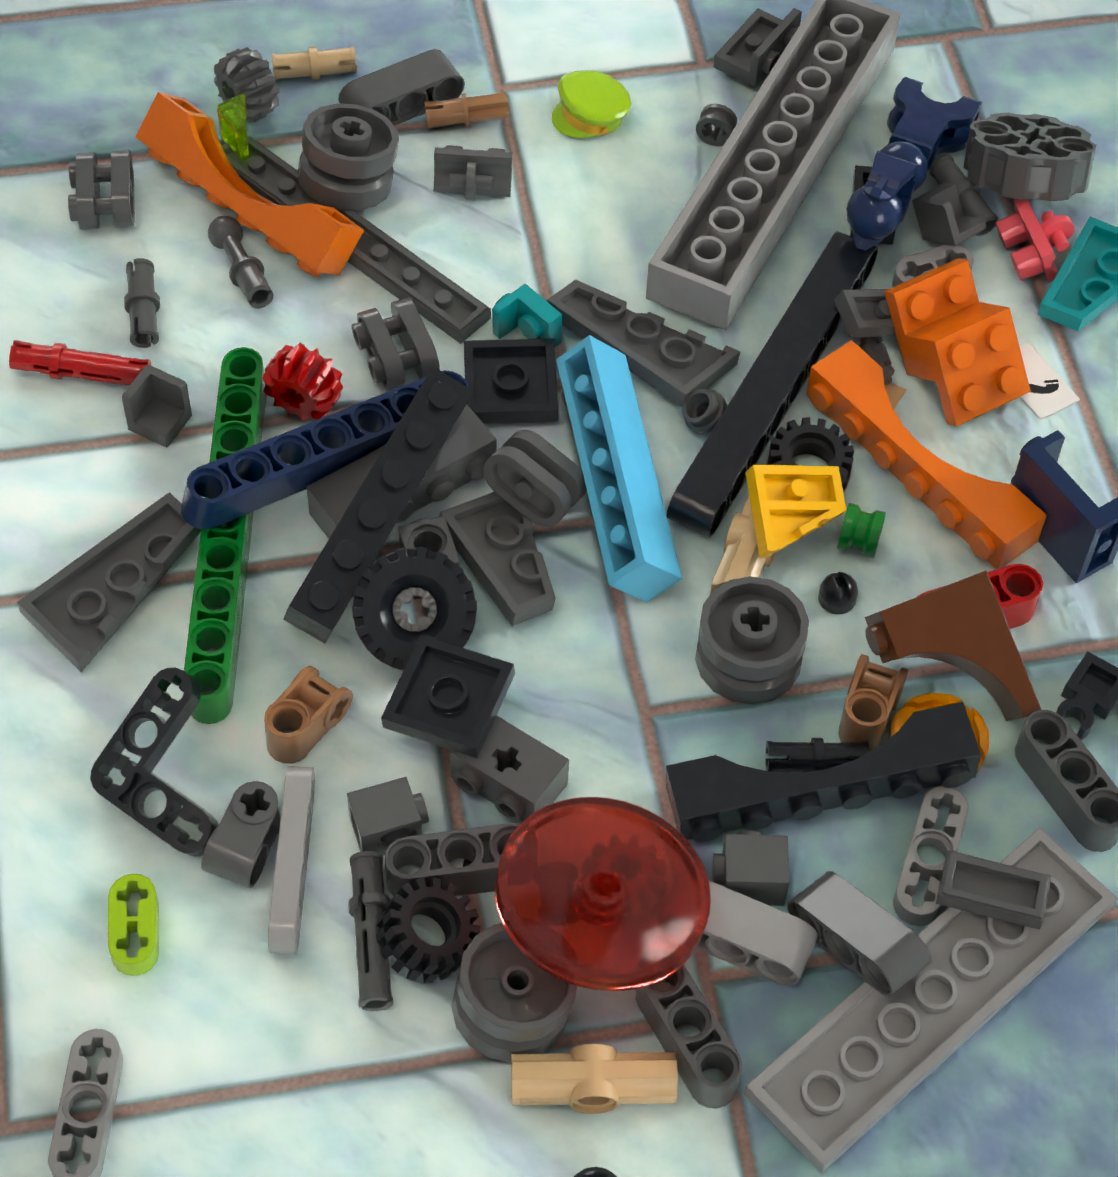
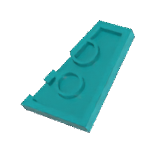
[1037,216,1118,331]

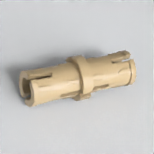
[271,46,357,80]

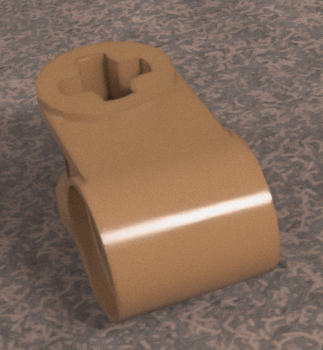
[838,654,909,751]
[264,666,353,764]

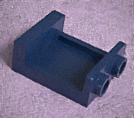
[1011,430,1118,583]

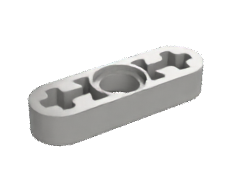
[893,786,968,926]
[48,1029,123,1177]

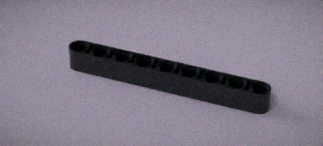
[666,231,878,537]

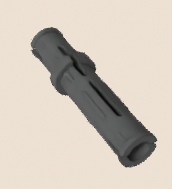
[348,851,393,1011]

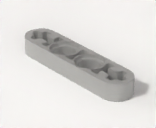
[268,766,315,954]

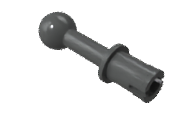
[208,216,274,309]

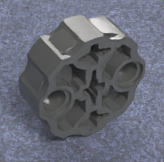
[963,112,1096,202]

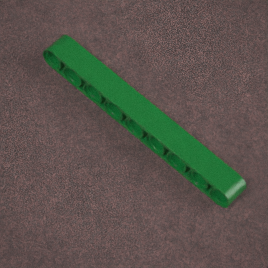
[184,347,266,724]

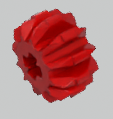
[262,343,343,422]

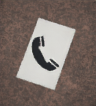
[1019,342,1080,420]

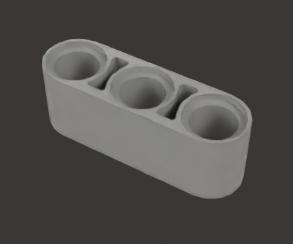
[657,874,818,986]

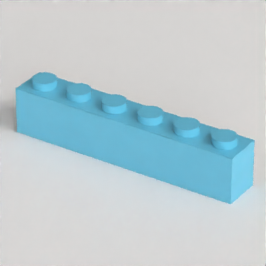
[556,335,682,602]

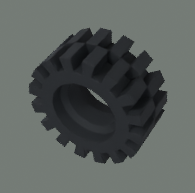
[767,417,854,492]
[376,877,480,983]

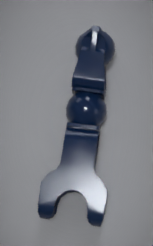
[846,77,982,251]

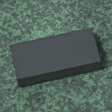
[936,850,1051,930]

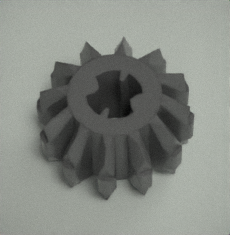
[214,47,280,123]

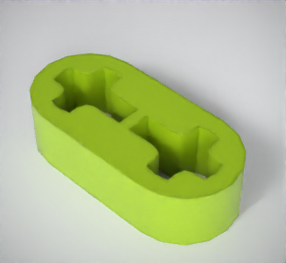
[108,873,159,976]

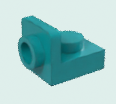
[492,284,562,347]

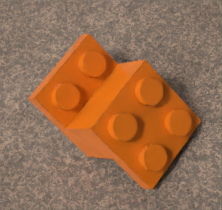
[884,258,1031,426]

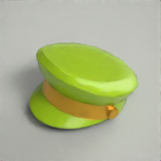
[552,70,631,138]

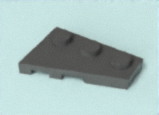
[439,492,556,627]

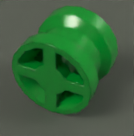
[837,503,886,558]

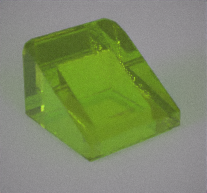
[217,94,250,161]

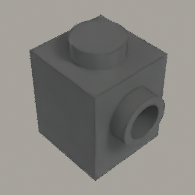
[712,830,790,906]

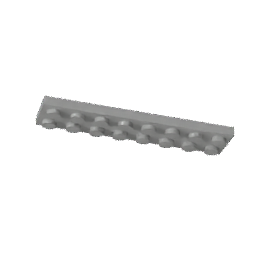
[744,828,1117,1173]

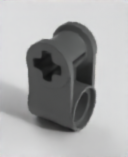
[201,781,281,888]

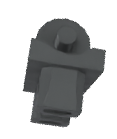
[433,145,513,200]

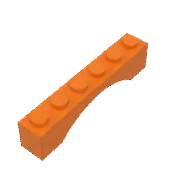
[135,92,364,277]
[806,340,1047,569]

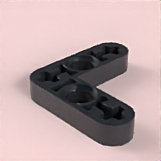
[90,667,219,856]

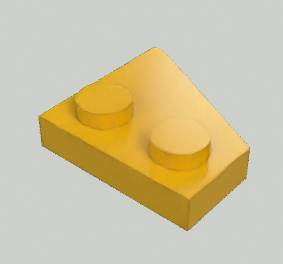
[745,465,846,558]

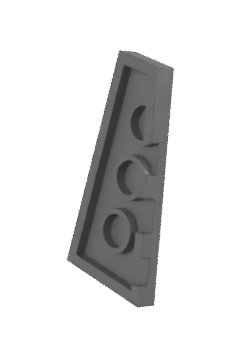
[547,280,740,407]
[17,492,201,672]

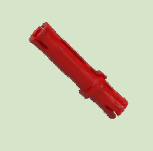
[9,340,151,386]

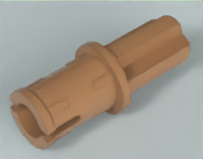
[424,93,509,129]

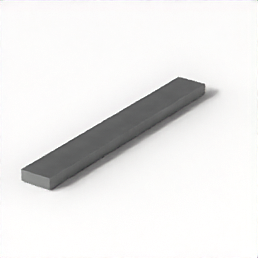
[222,131,491,344]

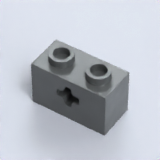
[450,716,569,828]

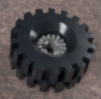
[352,547,477,670]

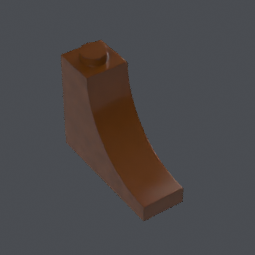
[864,571,1042,721]

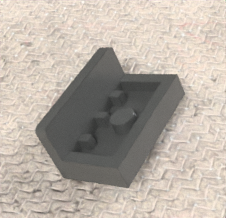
[713,8,802,88]

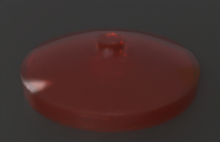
[495,797,711,991]

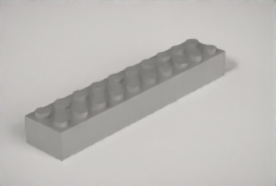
[646,0,901,330]

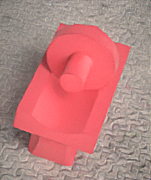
[995,199,1075,283]

